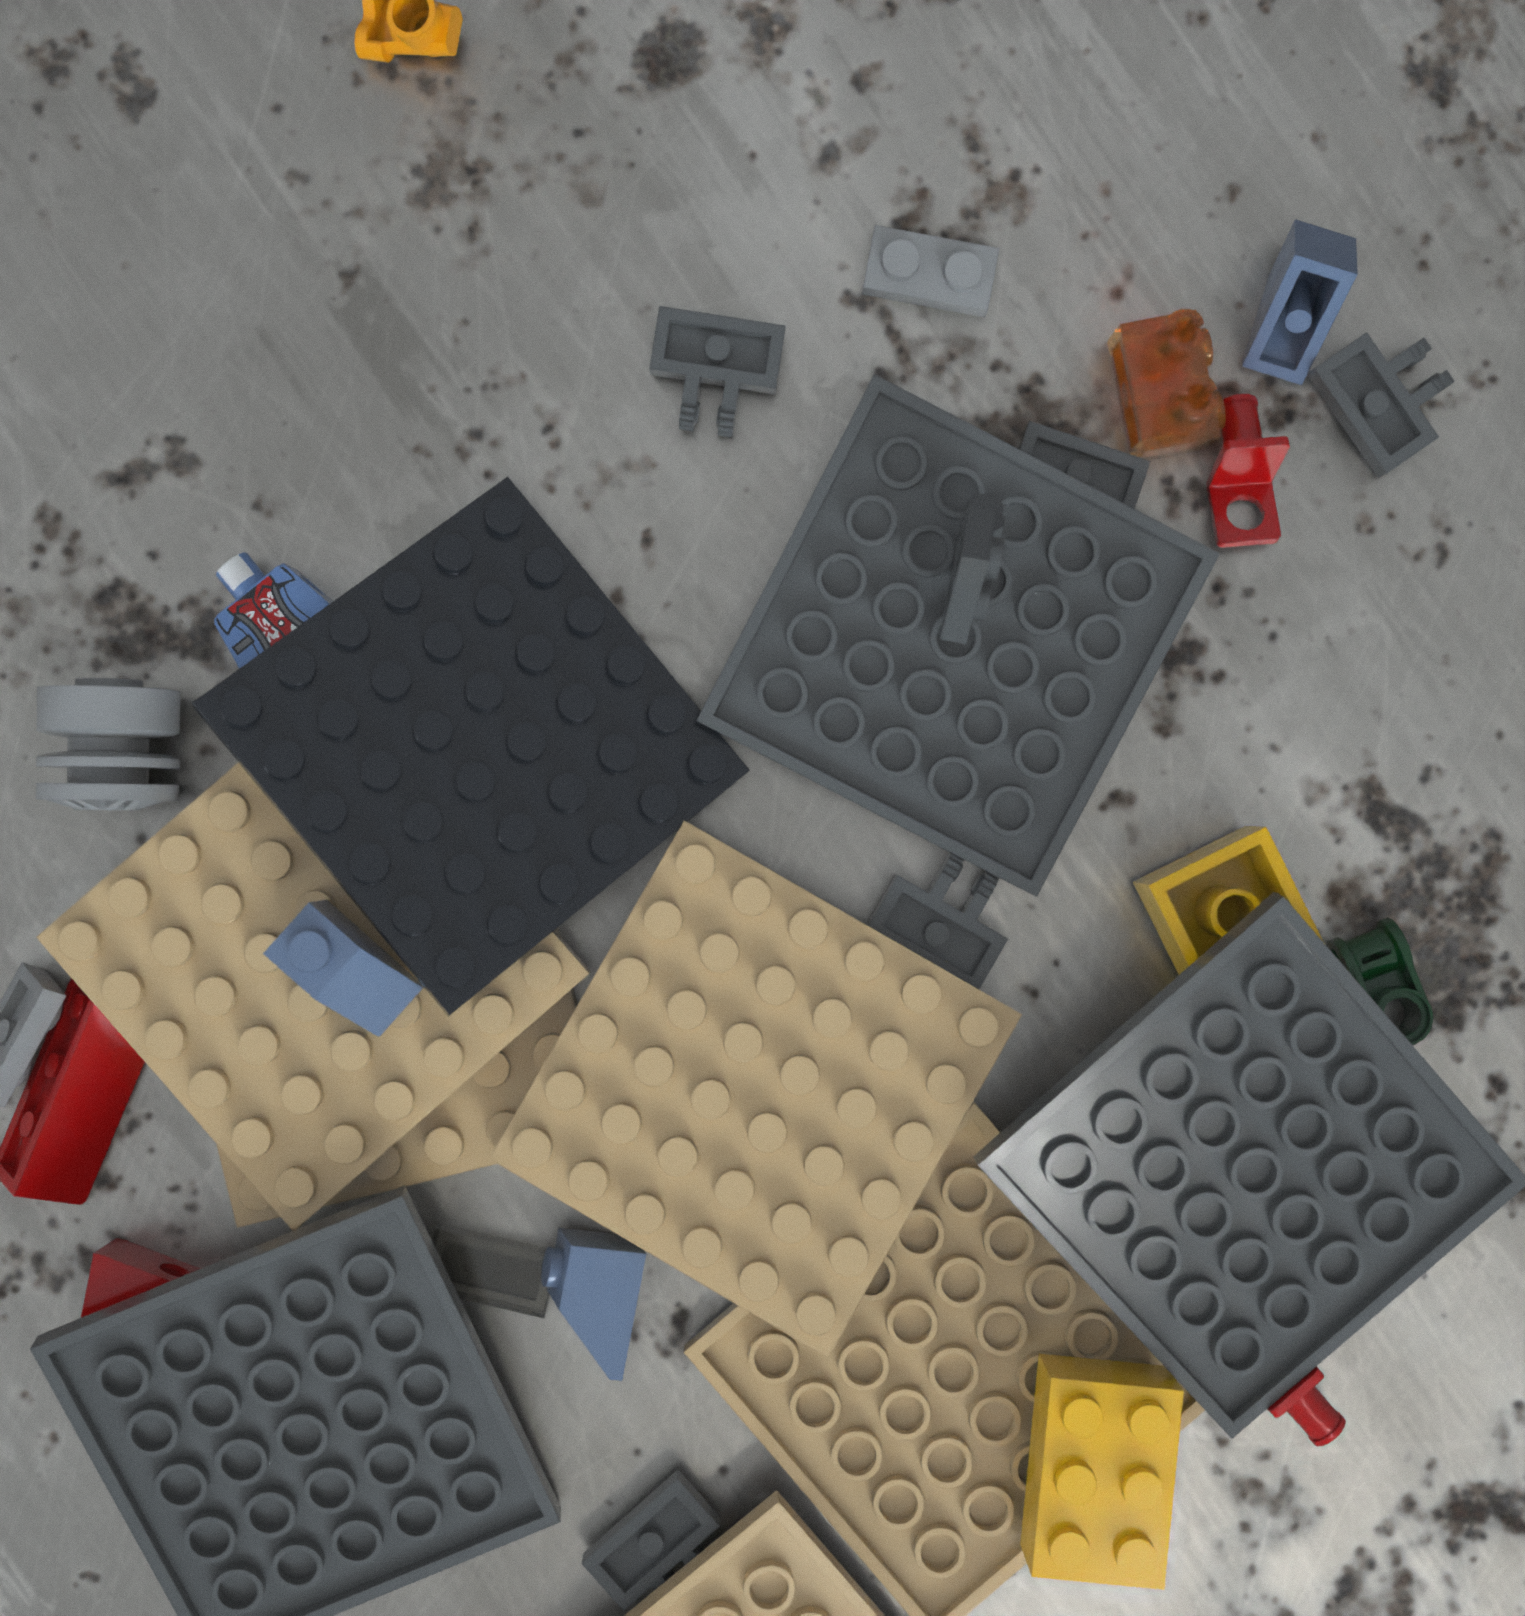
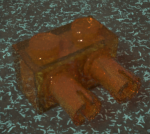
[1107,309,1225,460]

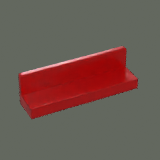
[0,978,145,1205]

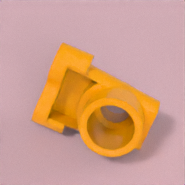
[354,0,463,63]

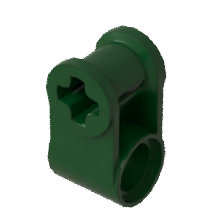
[1326,917,1434,1045]

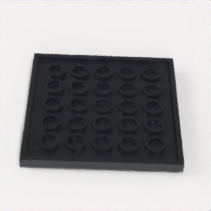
[192,477,750,1017]

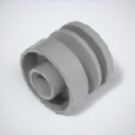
[36,678,180,810]

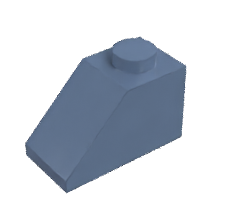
[1242,219,1358,385]
[263,899,424,1037]
[541,1227,646,1381]

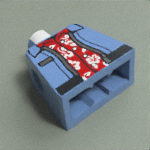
[214,552,333,669]

